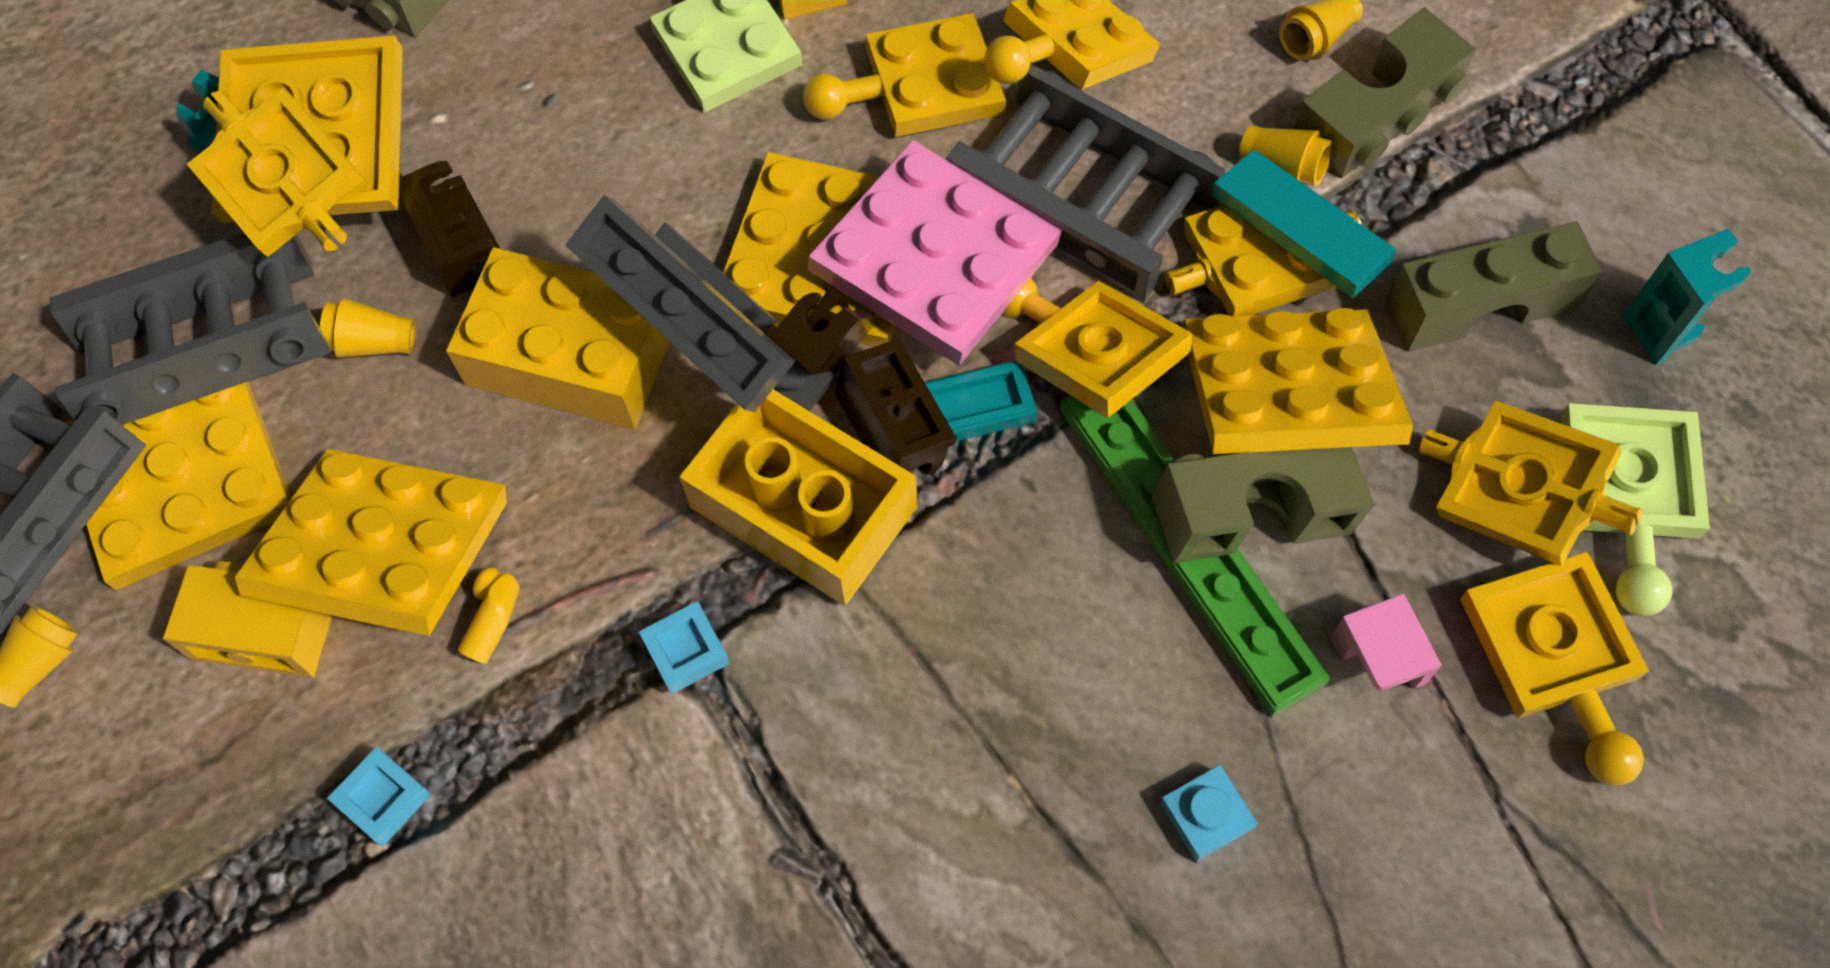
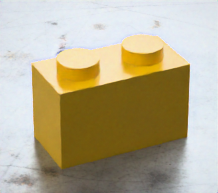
[163,561,333,678]

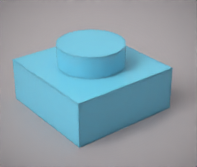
[639,601,730,695]
[327,746,432,847]
[1159,764,1258,863]

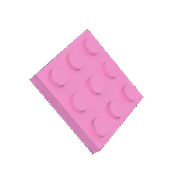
[808,140,1062,366]

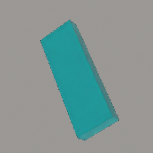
[1212,149,1396,298]

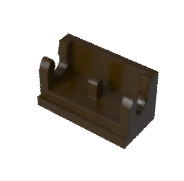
[399,161,501,298]
[764,292,880,375]
[835,339,957,475]

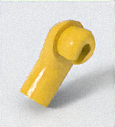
[457,567,520,664]

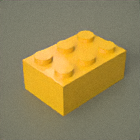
[446,247,670,430]
[679,389,918,606]

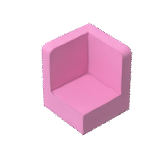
[1330,594,1442,691]

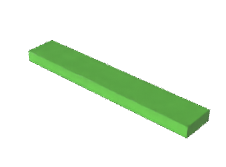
[1059,395,1330,718]

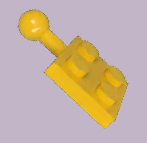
[984,0,1161,90]
[803,13,1006,137]
[1001,278,1192,418]
[1460,551,1649,786]

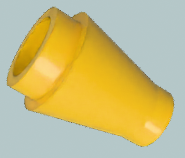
[1279,0,1363,61]
[1239,125,1333,186]
[320,298,416,358]
[0,605,79,708]

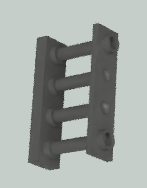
[946,64,1226,303]
[565,195,839,412]
[50,233,331,425]
[0,373,146,635]

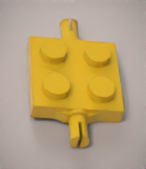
[187,87,364,257]
[1164,205,1361,316]
[1419,400,1643,566]

